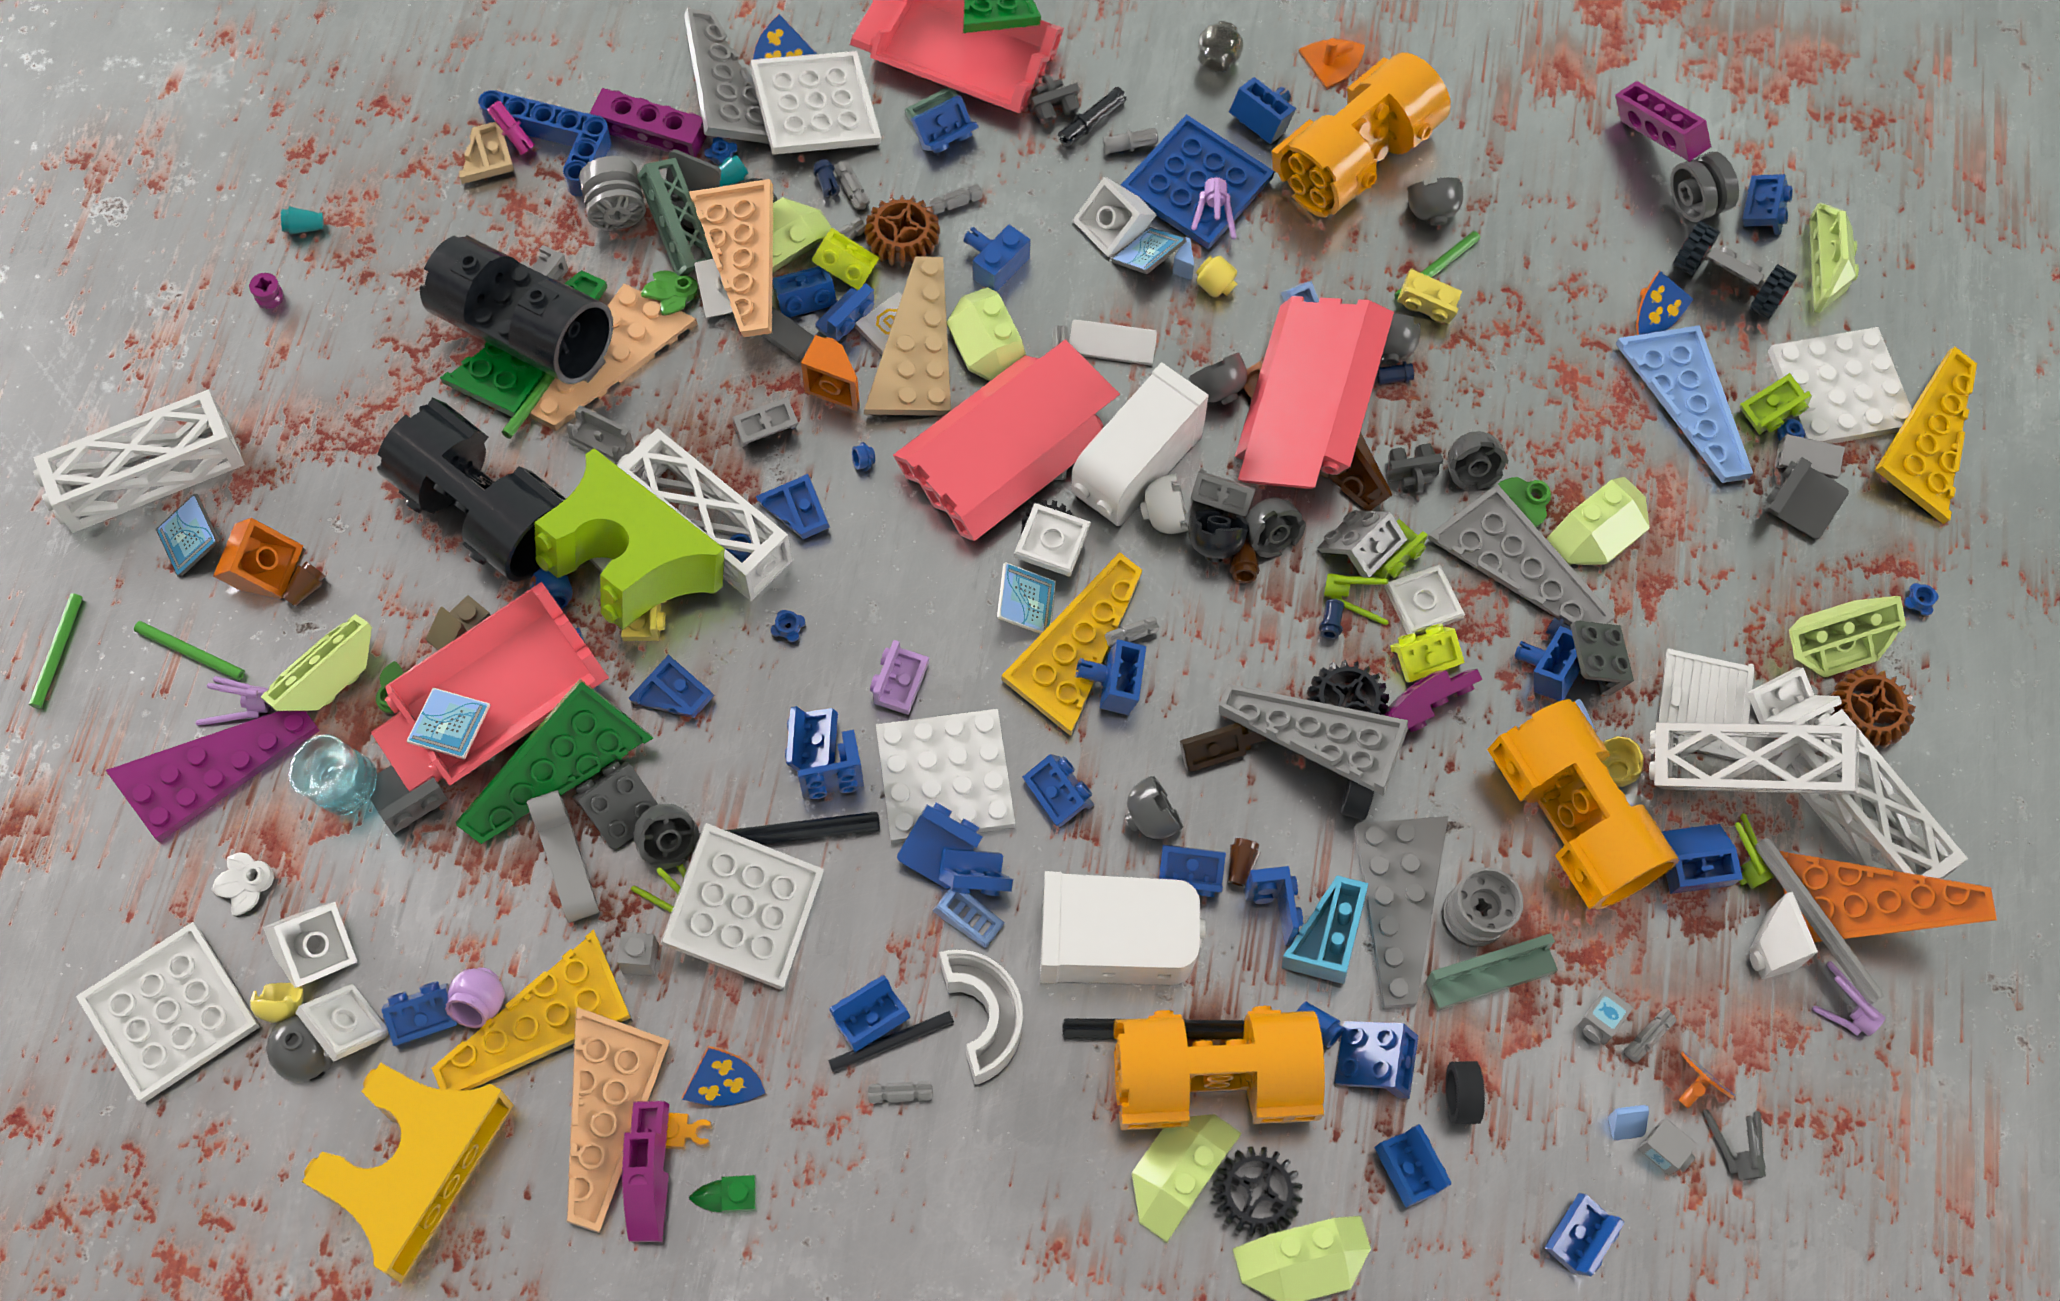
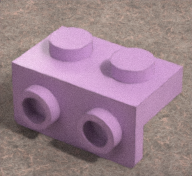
[870,640,929,715]

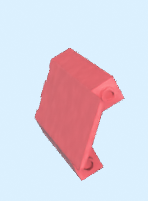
[850,0,1064,113]
[1235,296,1394,489]
[893,339,1120,541]
[371,582,609,792]

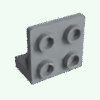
[1317,510,1408,578]

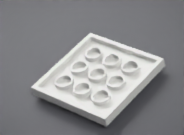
[750,51,881,154]
[1768,327,1912,444]
[876,709,1015,844]
[660,823,824,990]
[76,922,260,1104]

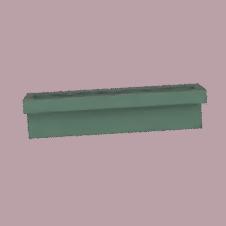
[636,158,713,276]
[1425,933,1558,1011]

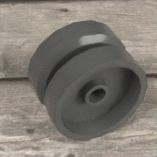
[1670,151,1739,222]

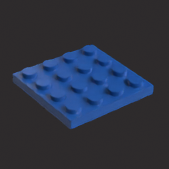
[1120,114,1275,250]

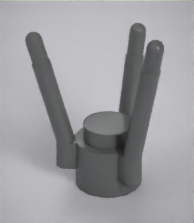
[1703,1109,1766,1181]

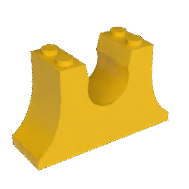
[302,1062,514,1283]

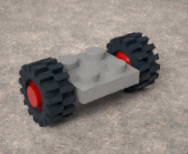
[1673,221,1798,320]

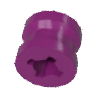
[249,272,284,309]

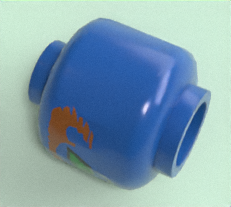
[529,568,573,609]

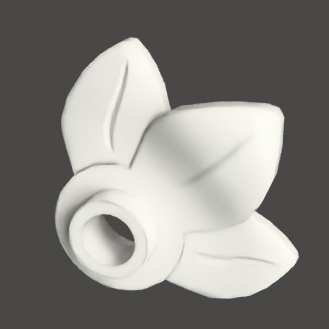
[212,852,274,916]

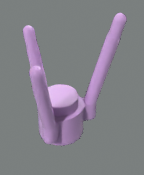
[1191,178,1237,240]
[195,676,270,726]
[1812,961,1886,1036]

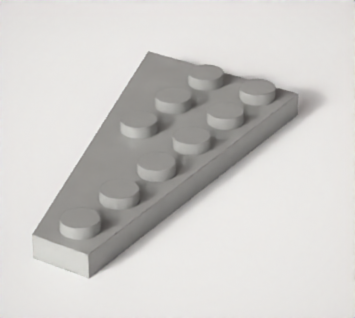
[1219,684,1408,796]

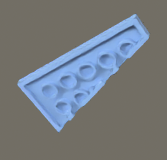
[1616,325,1753,483]

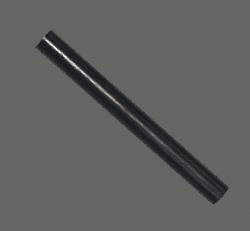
[828,1011,954,1072]

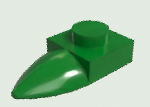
[689,1175,756,1213]

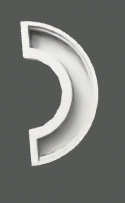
[939,950,1023,1085]

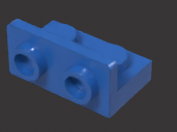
[1742,174,1793,235]
[772,266,837,318]
[1022,754,1095,827]
[381,981,458,1047]

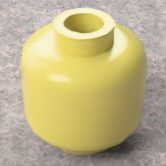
[1195,256,1238,298]

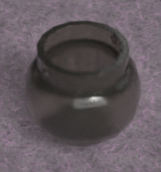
[1197,21,1243,72]

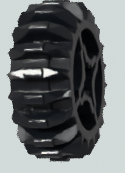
[1307,659,1390,715]
[1212,1146,1303,1239]

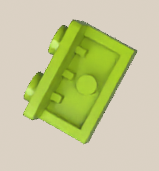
[1739,373,1812,435]

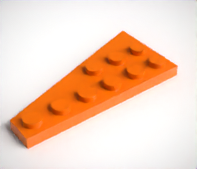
[1779,851,1997,943]

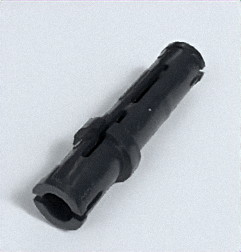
[1058,87,1127,147]

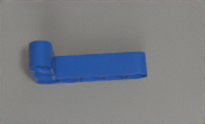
[478,90,611,197]

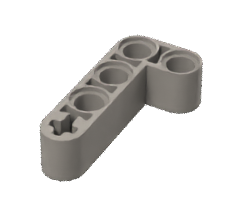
[527,790,600,923]

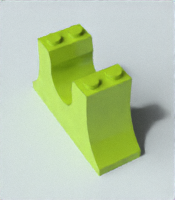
[535,448,725,630]

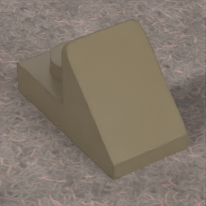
[426,595,491,650]

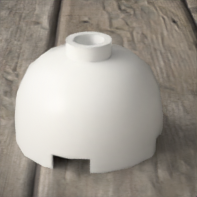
[1140,473,1188,534]

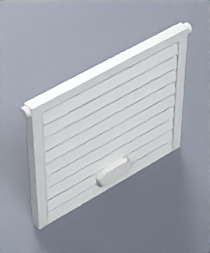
[1657,649,1755,761]

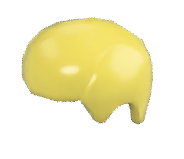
[1603,736,1644,787]
[250,983,303,1023]

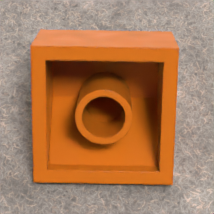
[801,335,860,412]
[213,518,304,599]

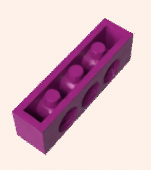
[1615,81,1711,162]
[589,88,707,158]

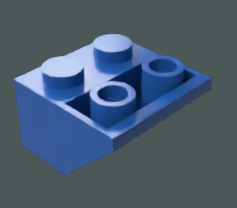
[1661,824,1743,894]

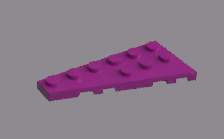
[105,711,320,843]

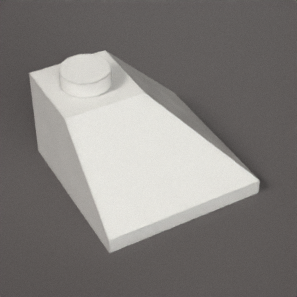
[1072,177,1156,257]
[1750,892,1818,979]
[263,902,357,988]

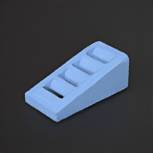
[932,887,1005,948]

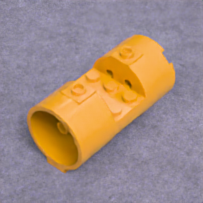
[1272,52,1451,218]
[1487,699,1679,910]
[1114,1006,1325,1130]

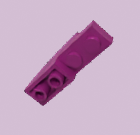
[1383,669,1482,732]
[622,1101,670,1242]

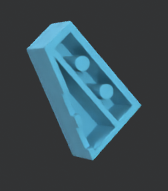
[1282,875,1368,984]

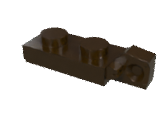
[1179,723,1267,772]

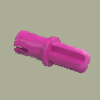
[488,101,535,155]

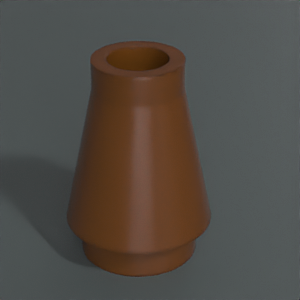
[1230,538,1260,583]
[282,561,326,607]
[1227,838,1261,887]

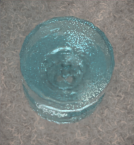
[288,734,377,816]

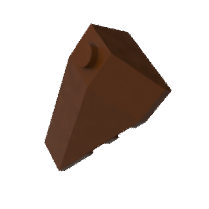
[1319,431,1393,511]

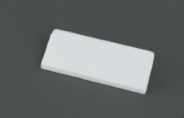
[1069,319,1157,366]

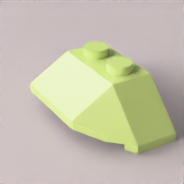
[772,197,831,274]
[1809,203,1859,313]
[947,287,1026,381]
[1546,477,1650,565]
[1789,596,1906,678]
[261,614,372,711]
[1132,1114,1242,1243]
[1232,1216,1371,1301]

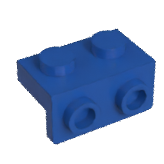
[911,96,979,153]
[815,283,874,342]
[785,706,838,771]
[1159,844,1226,897]
[939,848,1013,896]
[829,975,911,1052]
[1374,1124,1451,1208]
[1545,1193,1625,1277]

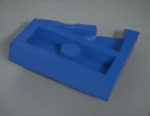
[756,474,831,539]
[629,654,715,718]

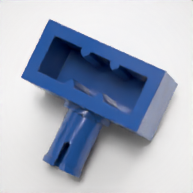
[1229,77,1296,144]
[963,224,1031,292]
[1515,626,1581,701]
[1075,639,1147,715]

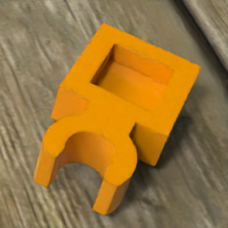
[666,1113,712,1150]

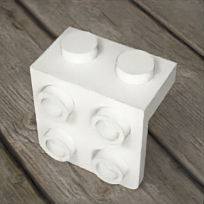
[1747,667,1842,725]

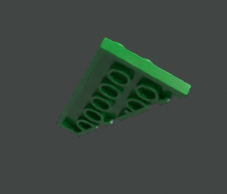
[963,0,1041,33]
[440,270,608,417]
[456,679,654,844]

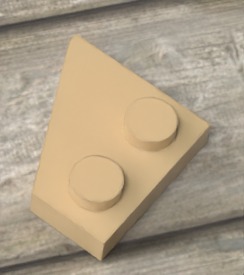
[459,122,514,184]

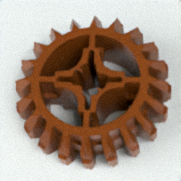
[864,195,940,267]
[1830,668,1916,749]

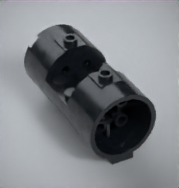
[420,235,613,384]
[377,397,566,582]

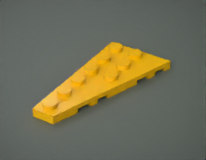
[1875,347,1977,524]
[1001,552,1142,736]
[432,929,631,1091]

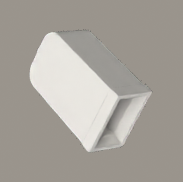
[1071,362,1209,526]
[1040,871,1206,985]

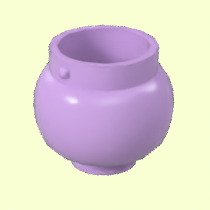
[446,967,505,1028]

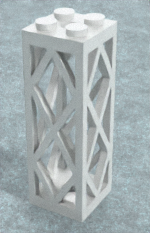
[33,389,245,533]
[617,428,792,601]
[1775,709,1968,879]
[1649,723,1859,795]

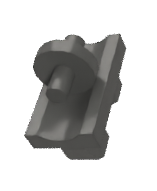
[1028,74,1080,124]
[1386,443,1443,493]

